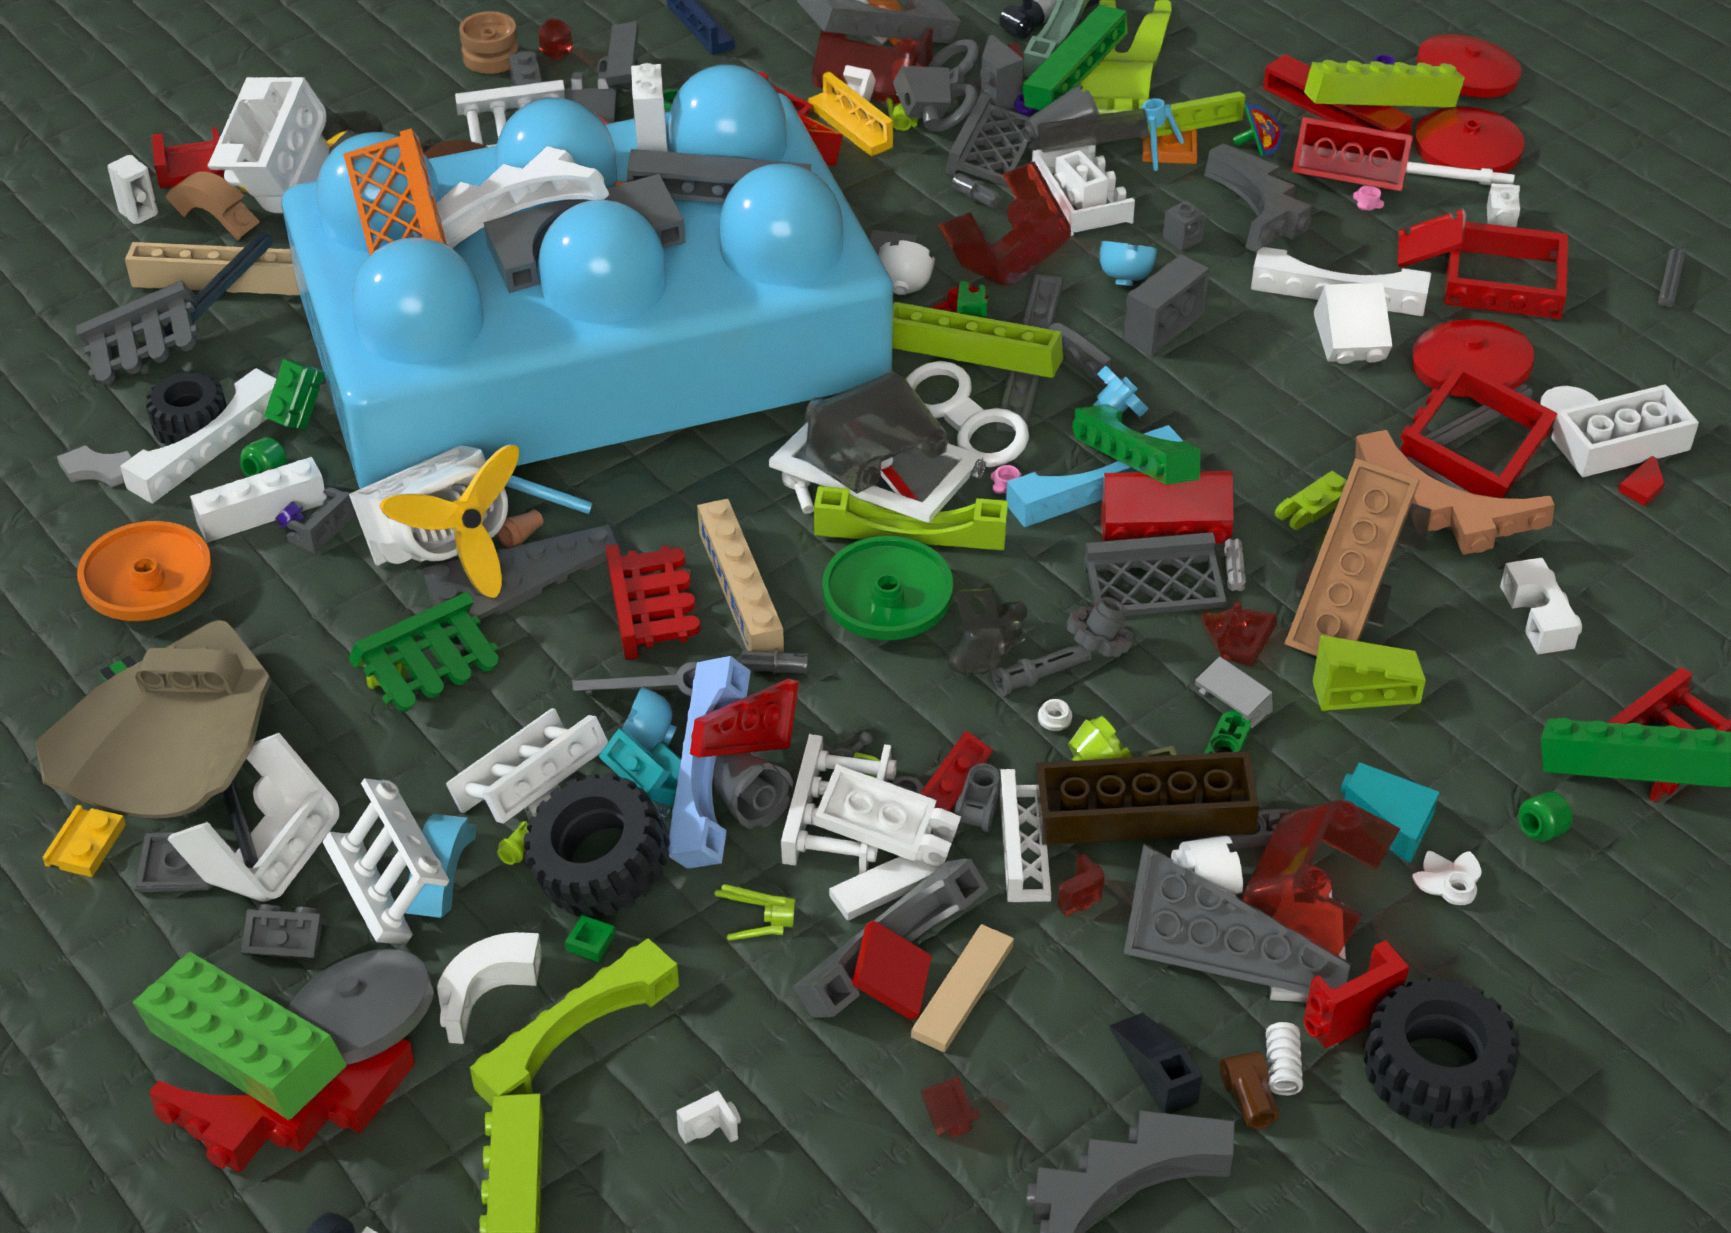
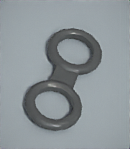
[922,39,980,132]

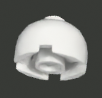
[878,241,935,295]

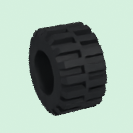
[145,372,227,446]

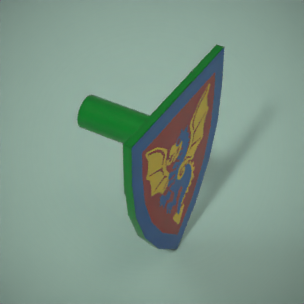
[1233,104,1283,156]

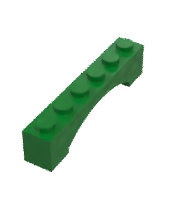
[1072,404,1201,485]

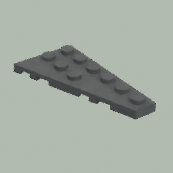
[422,524,617,640]
[1123,844,1352,994]

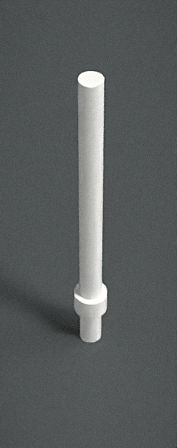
[1407,162,1515,186]

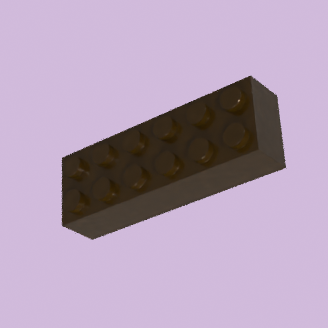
[1036,751,1259,845]

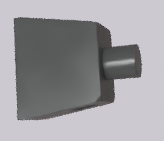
[893,66,951,128]

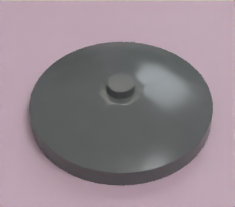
[288,949,434,1065]

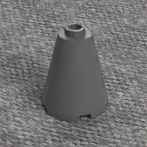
[1023,85,1101,146]
[712,753,793,829]

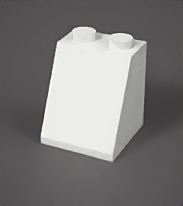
[1314,282,1392,364]

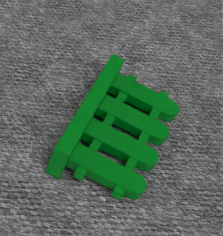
[348,592,499,712]

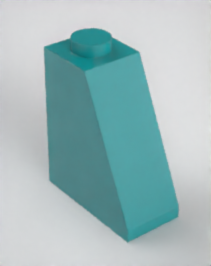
[1340,762,1440,863]

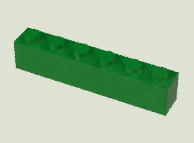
[1022,5,1128,110]
[1541,718,1731,788]

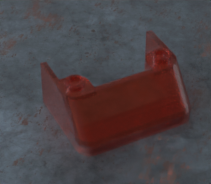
[812,28,933,104]
[938,161,1071,286]
[1242,800,1400,956]

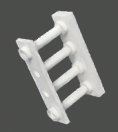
[455,80,565,147]
[446,708,608,824]
[781,734,897,875]
[323,778,450,945]

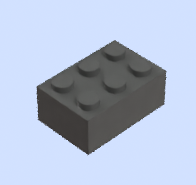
[1124,254,1209,356]

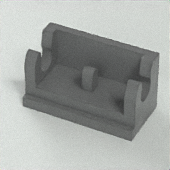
[286,487,355,554]

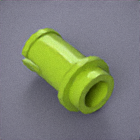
[497,821,529,865]

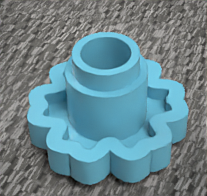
[1093,365,1149,417]

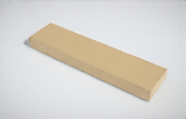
[911,924,1014,1053]

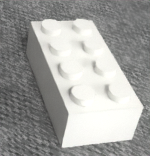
[1551,384,1699,477]

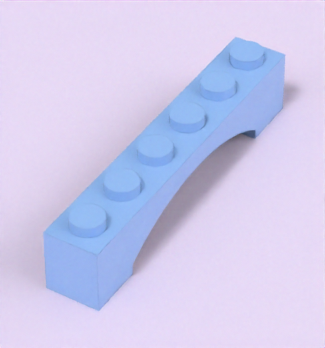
[667,656,751,869]

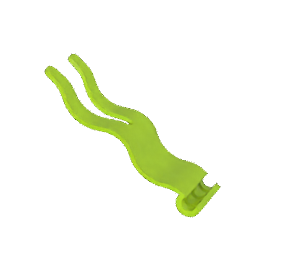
[1079,0,1171,125]

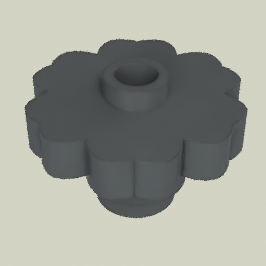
[1067,597,1133,657]

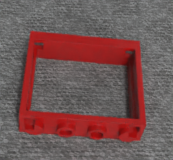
[1444,221,1568,319]
[1400,362,1557,498]

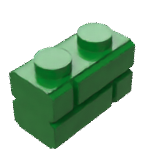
[264,359,326,429]

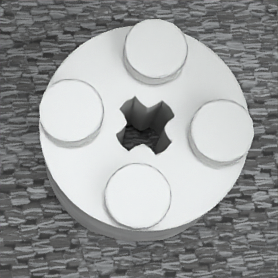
[1171,836,1243,896]

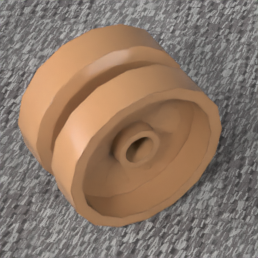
[459,12,519,74]

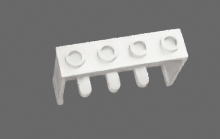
[1029,139,1135,236]

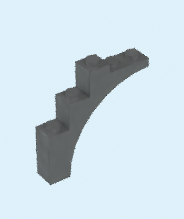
[1204,143,1312,252]
[1026,1111,1235,1233]

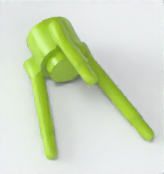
[886,92,919,130]
[714,884,795,941]

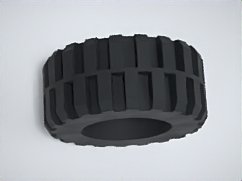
[523,774,670,917]
[1364,977,1520,1129]

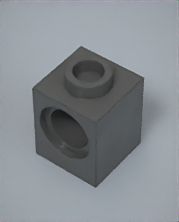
[1163,200,1205,251]

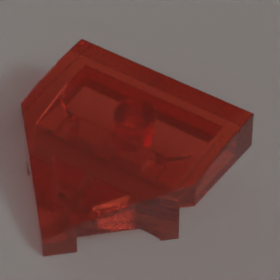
[1201,601,1277,666]

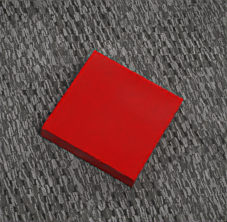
[852,920,932,1020]

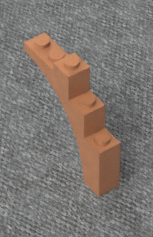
[1355,430,1555,555]

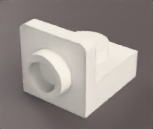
[677,1091,741,1144]

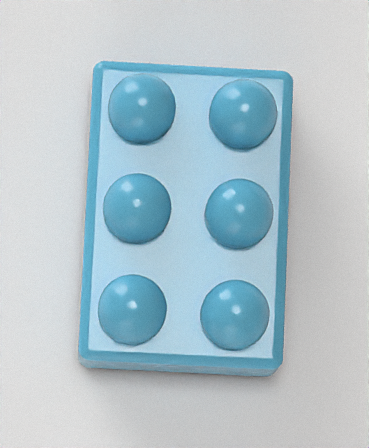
[281,64,893,489]

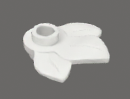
[1412,851,1482,905]

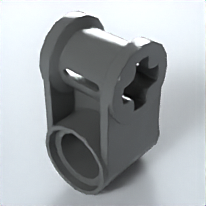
[954,763,1000,833]

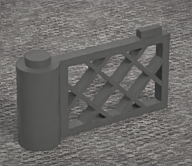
[572,661,697,696]

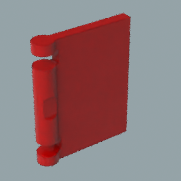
[1397,209,1466,268]

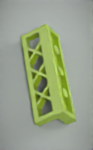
[1136,91,1246,137]

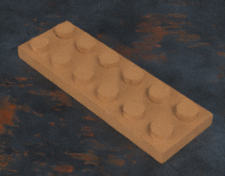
[1285,458,1420,656]

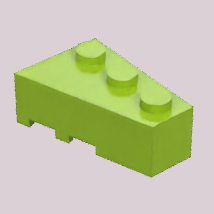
[1312,635,1426,711]

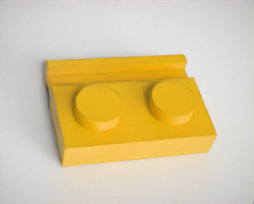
[42,805,126,877]

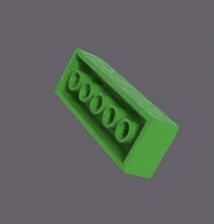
[132,952,347,1120]

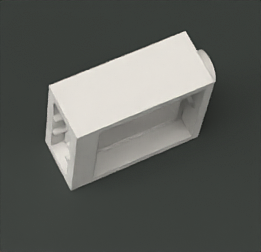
[631,63,668,152]

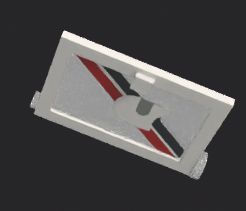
[769,397,986,523]

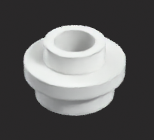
[1038,699,1072,731]

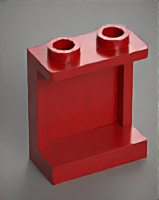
[152,127,225,188]
[1303,940,1409,1049]

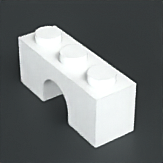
[1500,558,1582,655]

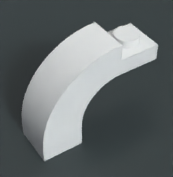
[437,933,542,1044]

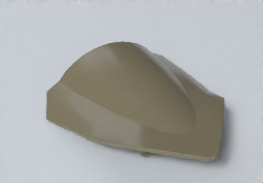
[35,620,272,818]

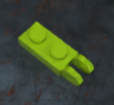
[1275,471,1347,530]

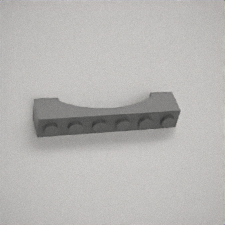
[792,858,989,1018]

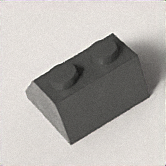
[980,35,1024,110]

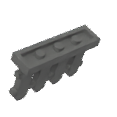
[76,280,200,386]

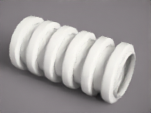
[1266,1022,1303,1096]

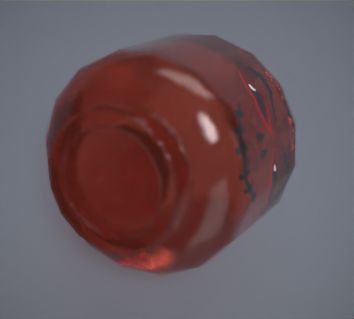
[538,19,573,60]

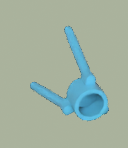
[1140,98,1184,171]

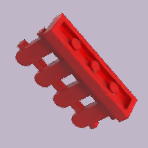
[605,544,700,660]

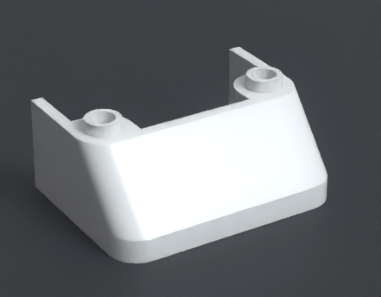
[167,733,339,902]

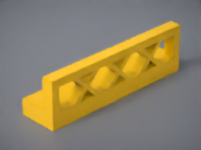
[808,72,893,157]

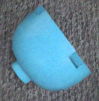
[1100,241,1157,286]
[623,687,677,753]

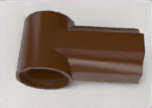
[1220,1051,1280,1130]

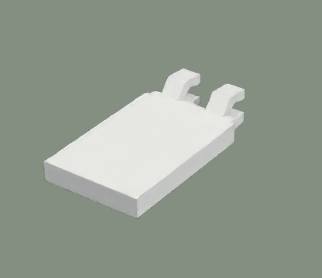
[813,764,961,867]

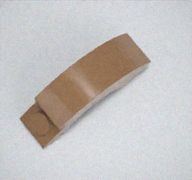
[165,171,260,241]

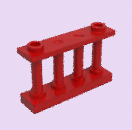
[1607,667,1731,802]

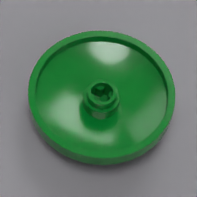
[822,536,953,640]

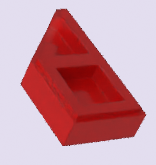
[1618,456,1664,506]

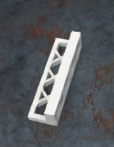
[999,769,1051,902]

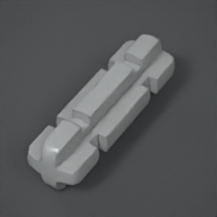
[1224,538,1246,591]

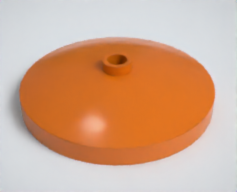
[77,521,213,621]

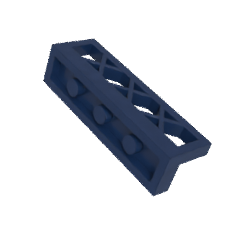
[667,0,735,55]

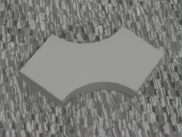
[57,445,132,488]

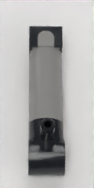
[999,0,1099,39]

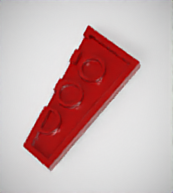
[690,679,799,758]

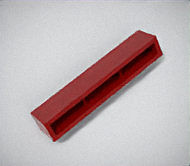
[1263,54,1413,135]

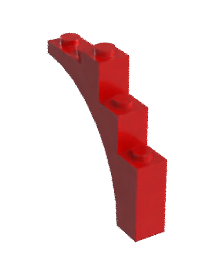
[149,1039,415,1173]

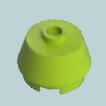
[1068,716,1133,761]

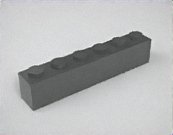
[627,149,811,203]

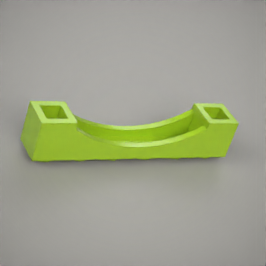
[814,486,1008,550]
[470,938,679,1107]

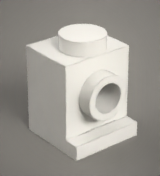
[1487,183,1520,227]

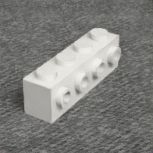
[190,457,326,543]

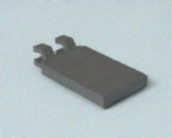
[564,72,617,123]

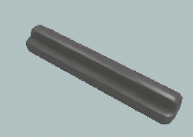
[1658,248,1685,308]

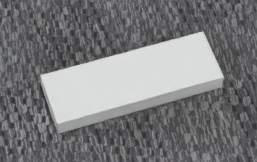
[829,856,939,921]

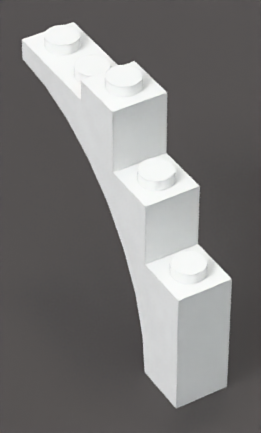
[412,146,609,249]

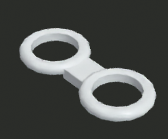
[901,361,1029,467]

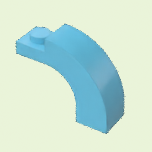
[406,814,477,918]

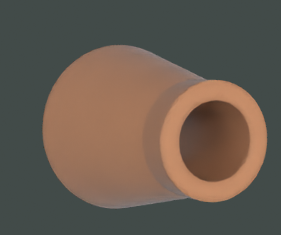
[496,510,543,548]

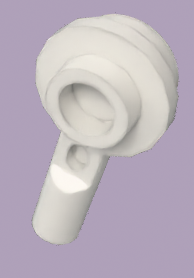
[781,472,814,514]

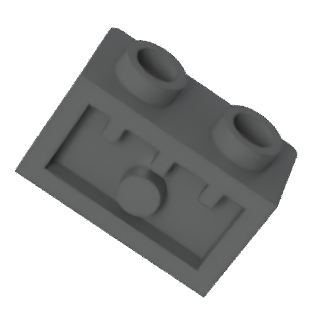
[241,904,328,960]

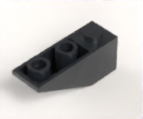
[1109,1012,1203,1114]

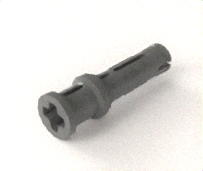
[992,643,1092,697]

